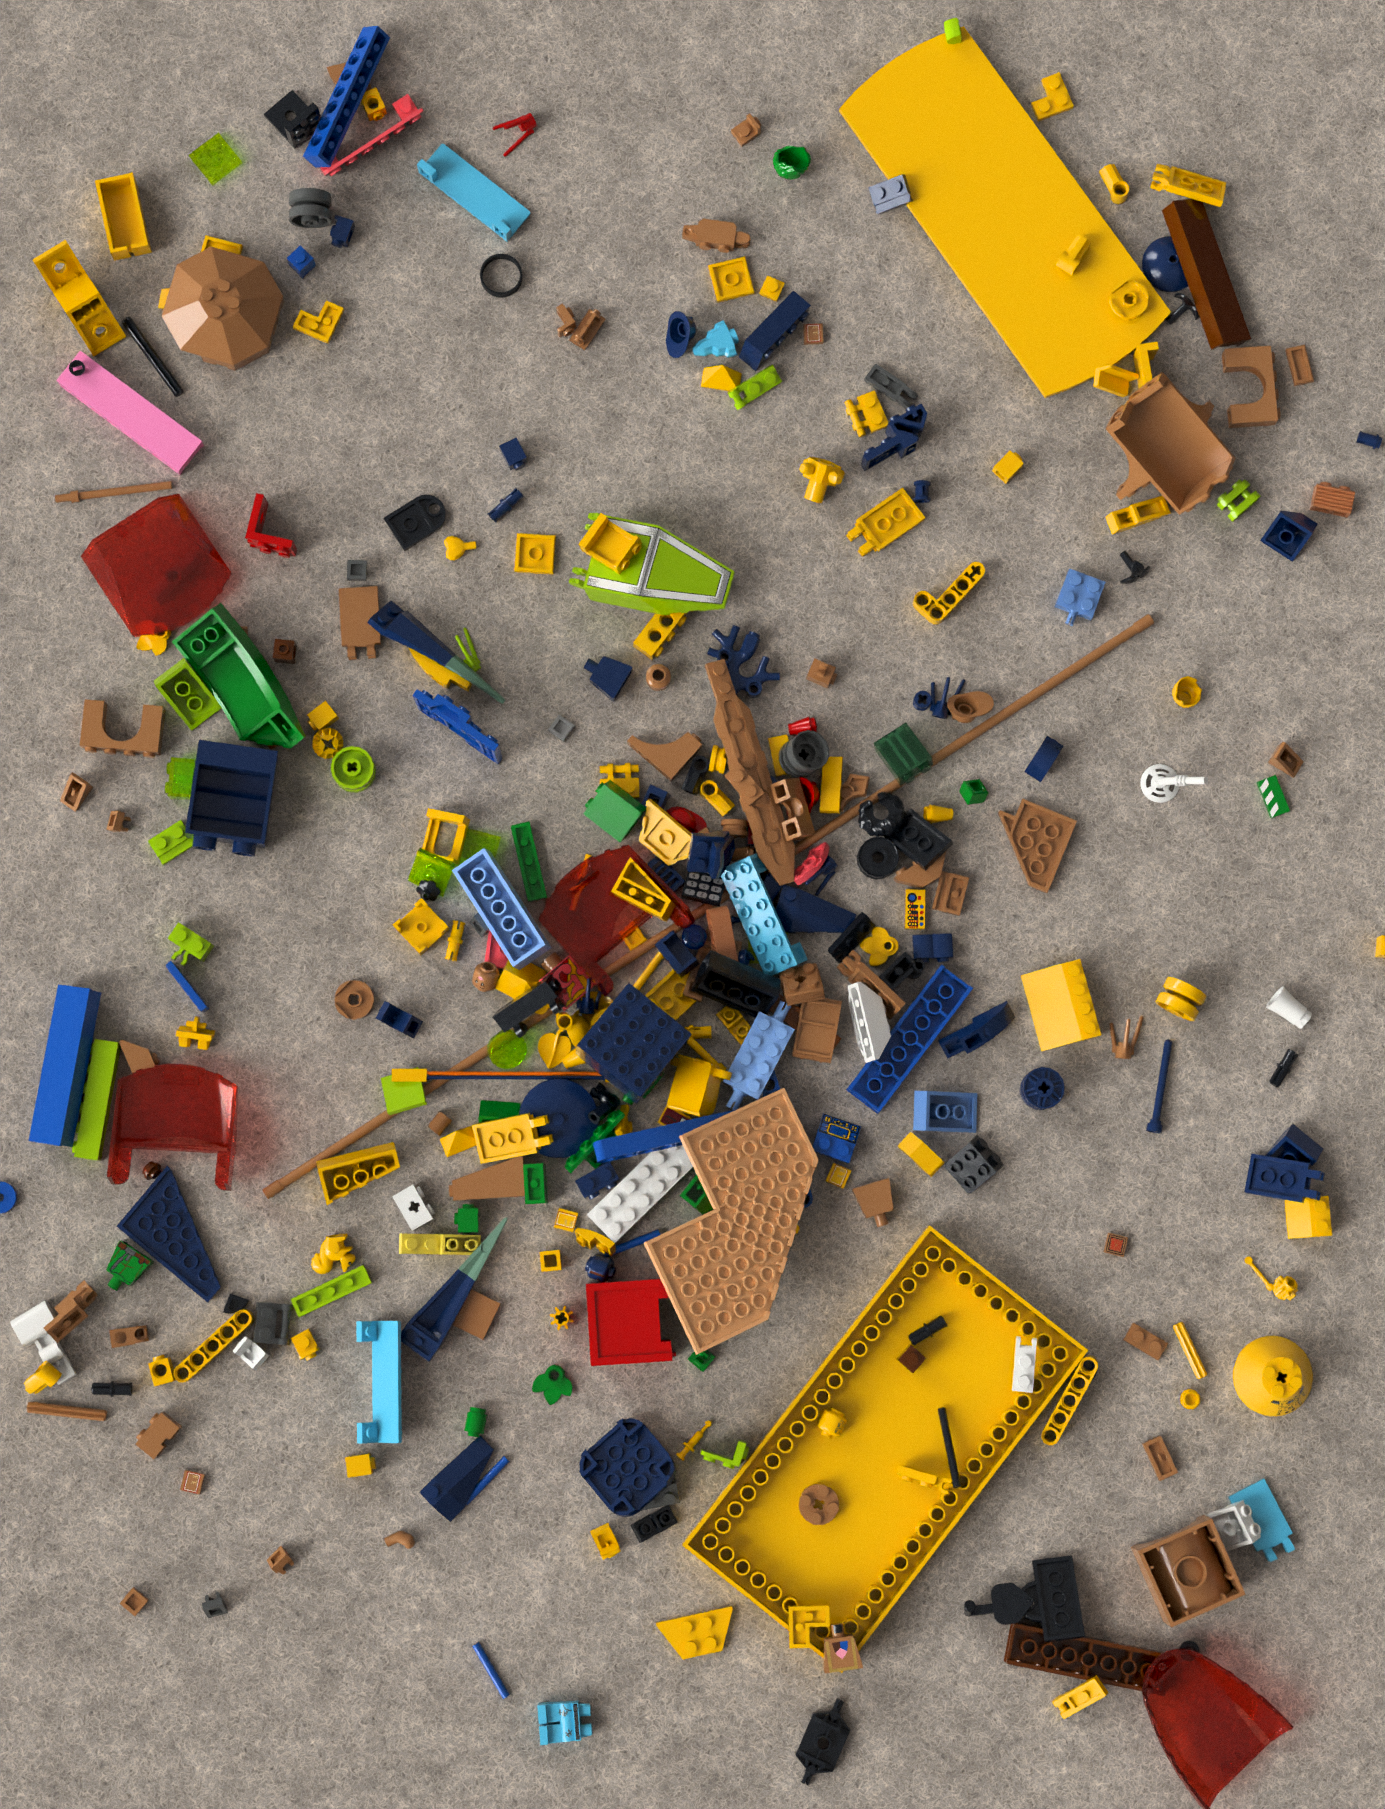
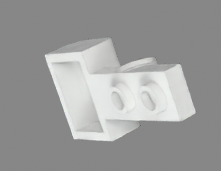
[10,1300,77,1385]

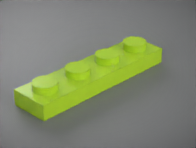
[291,1265,372,1317]

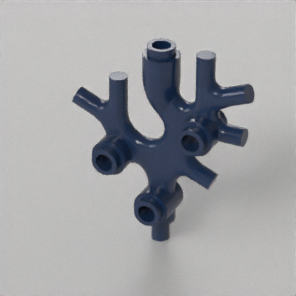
[707,625,780,698]

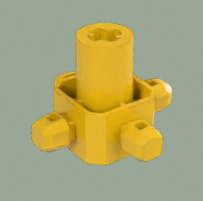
[799,456,845,503]

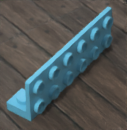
[417,144,531,242]
[721,853,808,976]
[356,1321,402,1444]

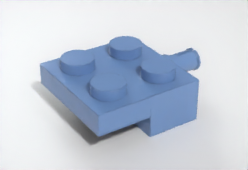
[1055,568,1106,626]

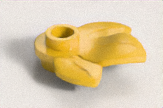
[135,620,171,656]
[860,927,899,966]

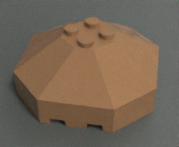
[162,247,284,371]

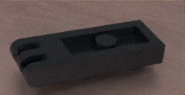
[828,912,876,963]

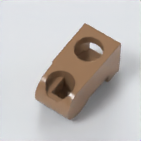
[109,1325,149,1348]

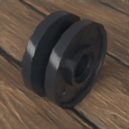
[857,837,899,880]

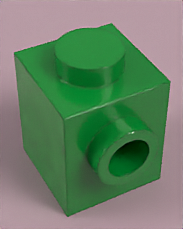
[454,1204,479,1233]

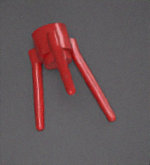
[492,113,537,157]

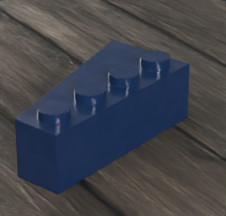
[739,291,811,371]

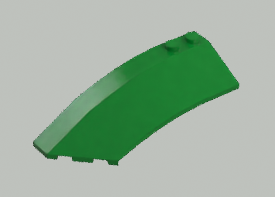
[172,603,306,749]

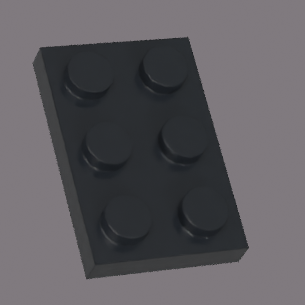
[884,809,953,871]

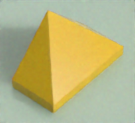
[701,365,742,391]
[440,1126,476,1157]

